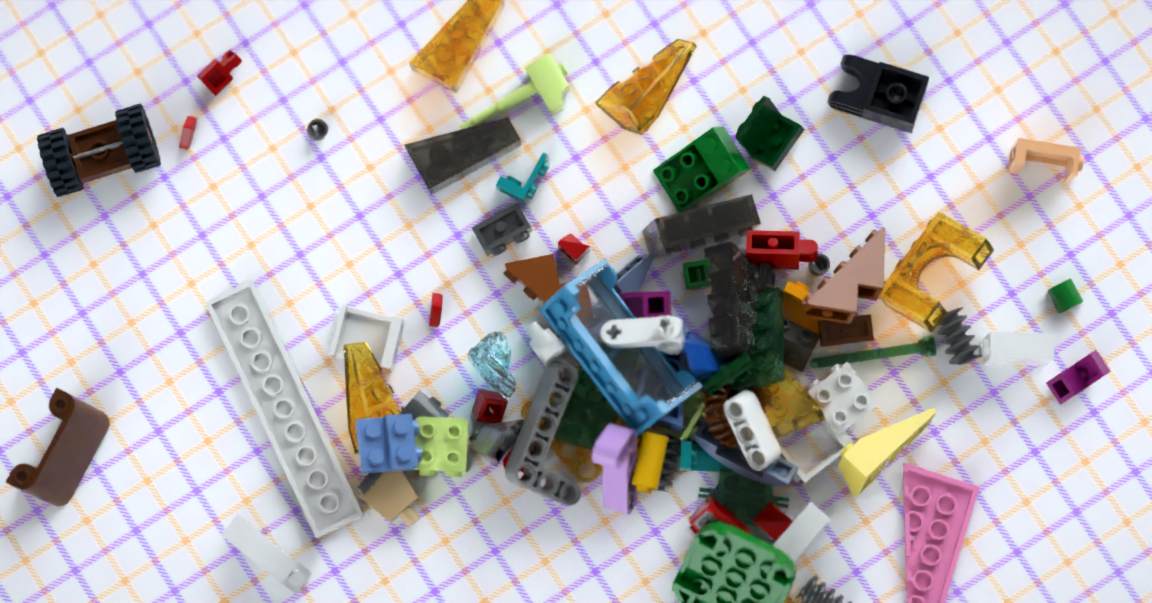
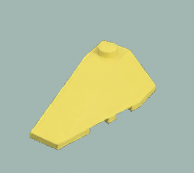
[838,408,937,498]

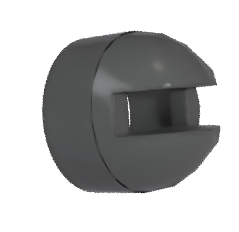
[307,119,328,141]
[808,253,830,276]

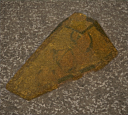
[343,342,404,454]

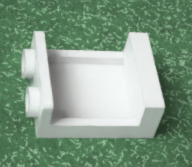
[326,304,405,372]

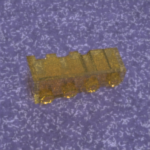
[409,0,505,94]

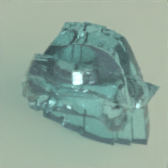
[467,331,516,399]

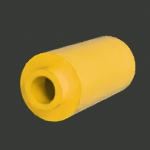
[632,432,669,494]

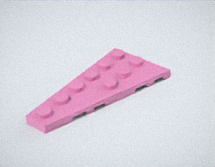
[902,463,980,603]

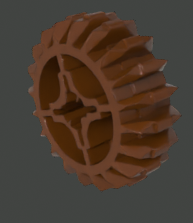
[702,377,761,448]

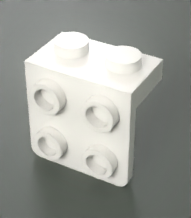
[803,362,878,434]

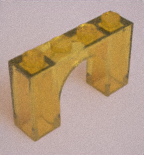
[879,212,994,333]

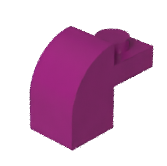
[618,291,672,318]
[1046,350,1111,405]

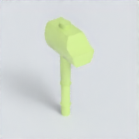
[459,53,570,134]

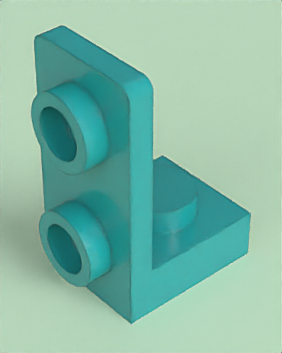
[496,152,551,204]
[679,441,732,473]

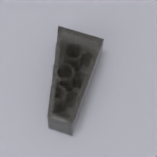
[404,117,522,195]

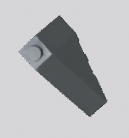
[468,419,524,467]

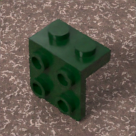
[735,96,805,171]

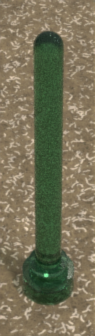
[809,335,936,369]

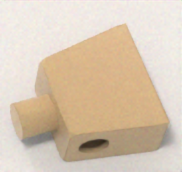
[357,471,421,527]

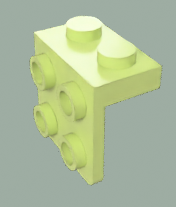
[413,417,469,477]

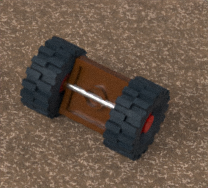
[37,103,161,198]

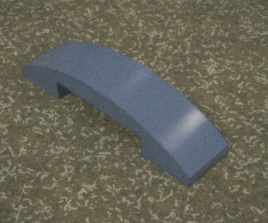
[693,421,799,487]

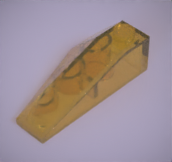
[595,39,697,135]

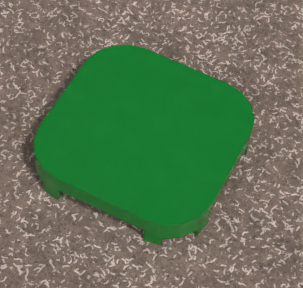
[671,522,796,603]

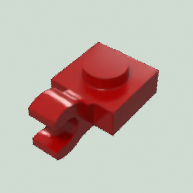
[196,49,242,96]

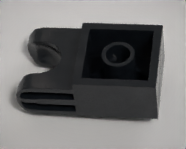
[827,54,930,134]

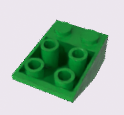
[652,126,751,214]

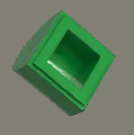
[682,259,713,290]
[1047,278,1084,314]

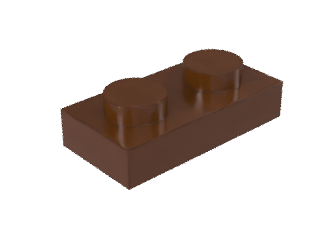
[818,314,874,347]

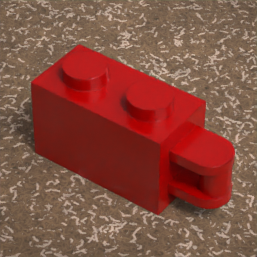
[746,230,818,270]

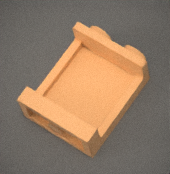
[1007,138,1084,183]

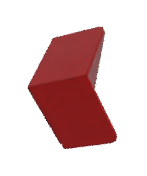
[557,234,590,264]
[472,389,508,423]
[753,501,793,541]

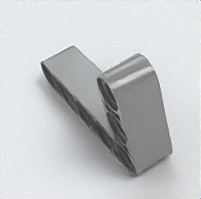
[505,361,581,506]

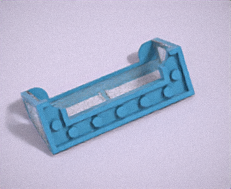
[539,259,703,436]

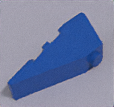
[684,331,733,385]

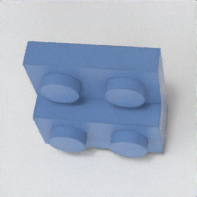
[355,414,422,474]

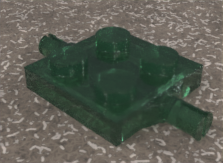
[698,468,789,526]

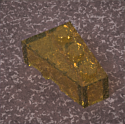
[748,349,826,439]

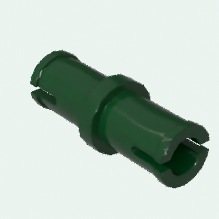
[701,352,755,396]

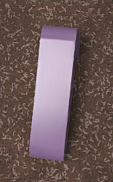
[592,423,637,515]

